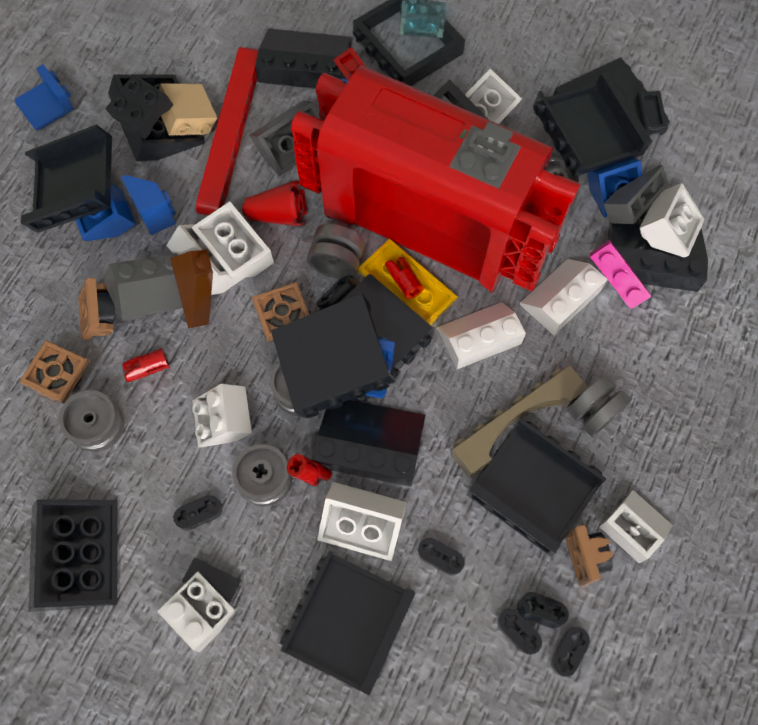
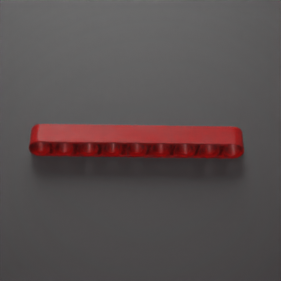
[196,47,259,216]

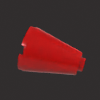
[242,180,307,227]

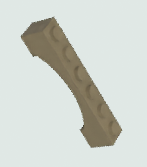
[451,365,588,479]

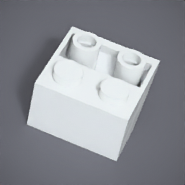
[192,384,252,447]
[600,490,673,563]
[157,572,235,652]

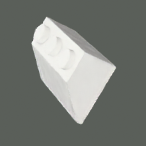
[465,69,522,124]
[639,183,705,257]
[191,202,274,279]
[167,224,244,295]
[520,259,608,335]
[437,302,526,370]
[317,482,407,561]

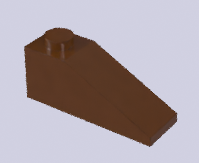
[170,249,213,329]

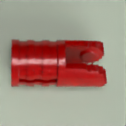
[385,257,424,300]
[122,348,170,382]
[287,454,333,486]

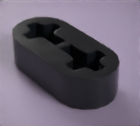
[317,275,357,310]
[173,495,223,531]
[418,538,465,576]
[517,592,569,629]
[497,609,542,655]
[551,627,590,677]

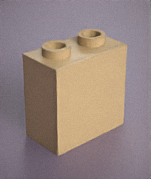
[159,84,217,136]

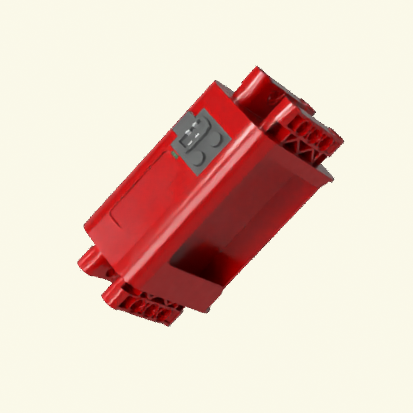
[291,65,581,294]

